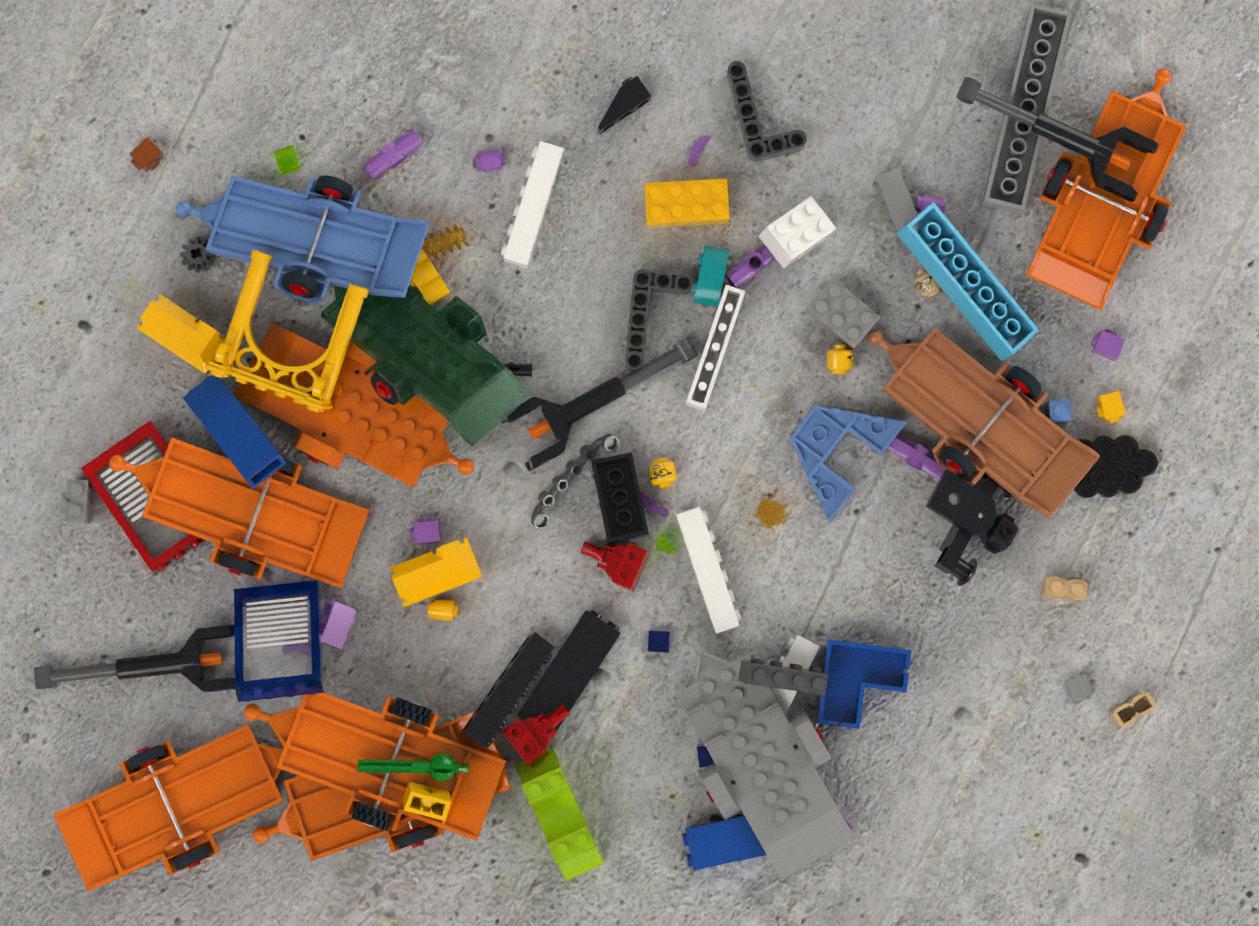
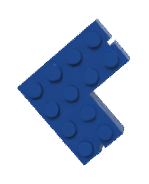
[816,640,912,729]

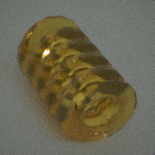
[424,224,469,260]

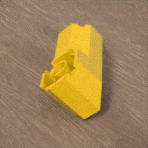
[136,294,226,376]
[389,538,483,608]

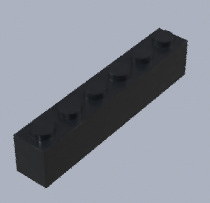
[459,632,554,749]

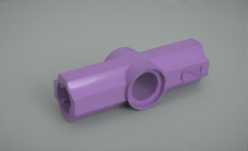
[362,129,423,180]
[725,244,775,288]
[887,434,946,480]

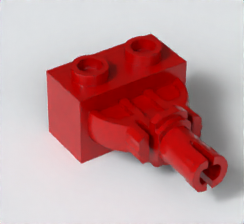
[580,541,650,592]
[503,704,571,767]

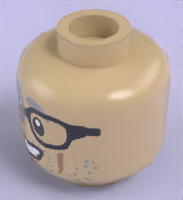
[913,268,943,299]

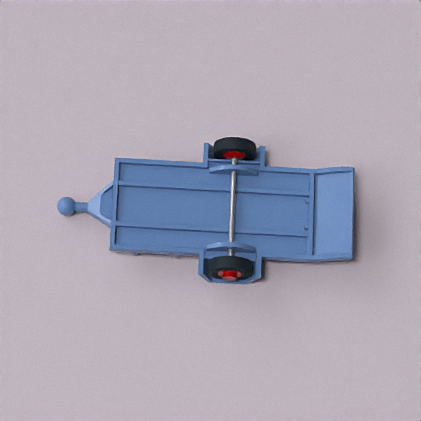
[176,175,430,304]

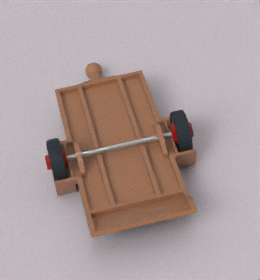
[867,327,1100,519]

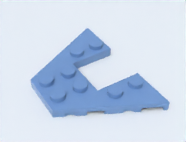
[790,405,907,522]

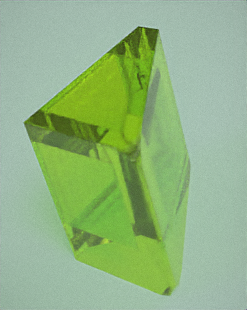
[273,145,300,175]
[655,533,676,555]

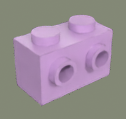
[312,600,356,649]

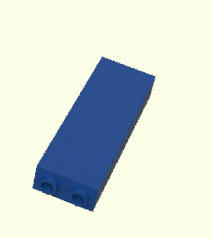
[183,375,287,489]
[682,816,767,870]

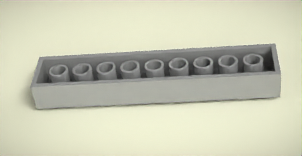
[981,3,1072,215]

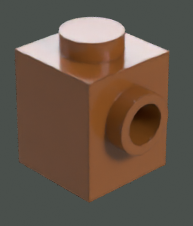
[129,137,164,172]

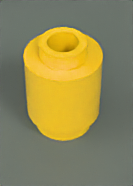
[428,599,459,621]

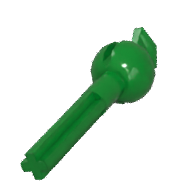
[357,753,469,782]

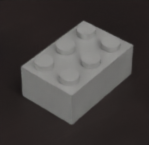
[805,277,881,351]

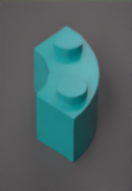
[691,246,729,307]

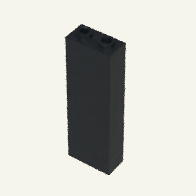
[517,610,621,739]

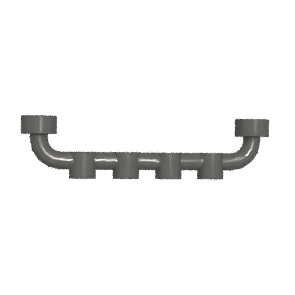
[531,433,619,530]

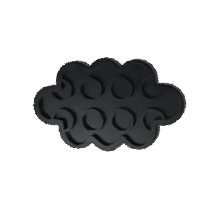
[1074,435,1158,498]

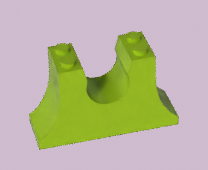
[514,748,604,881]

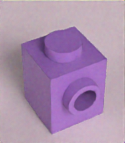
[1090,329,1125,361]
[410,518,441,545]

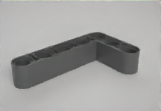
[727,61,807,162]
[625,269,693,372]

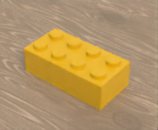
[644,178,730,228]

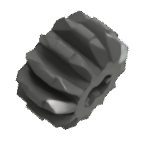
[180,237,216,273]

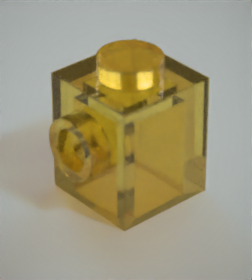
[754,497,788,529]

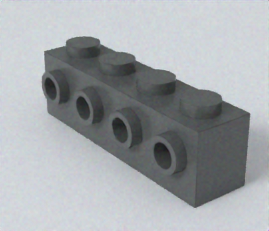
[738,658,828,695]

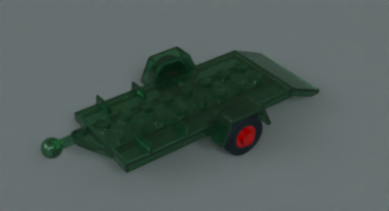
[321,285,531,446]

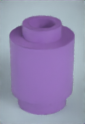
[475,149,505,172]
[915,194,946,214]

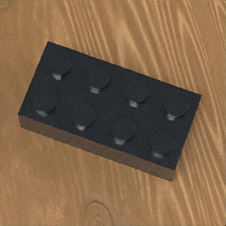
[591,452,649,544]

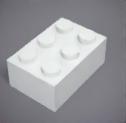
[759,196,837,269]

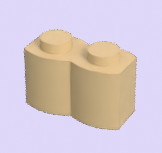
[1041,577,1088,602]
[1109,692,1156,727]

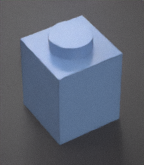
[1046,400,1071,424]

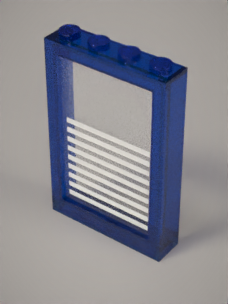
[234,580,324,702]

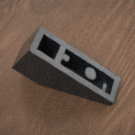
[598,76,651,134]

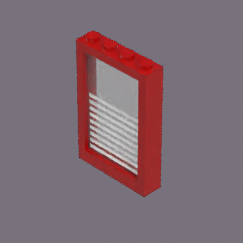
[81,421,204,573]

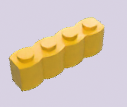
[410,248,451,308]

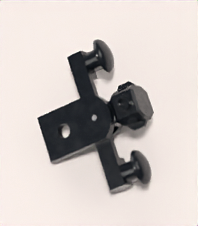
[925,470,1019,586]

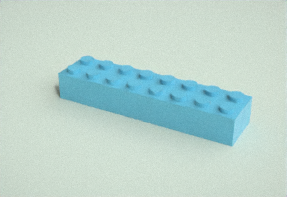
[896,202,1039,361]

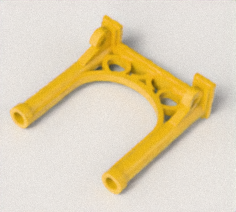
[205,249,369,413]

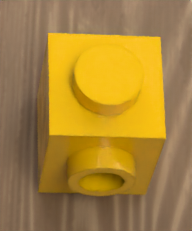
[1095,391,1126,424]

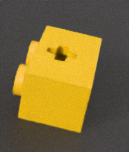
[402,781,451,821]

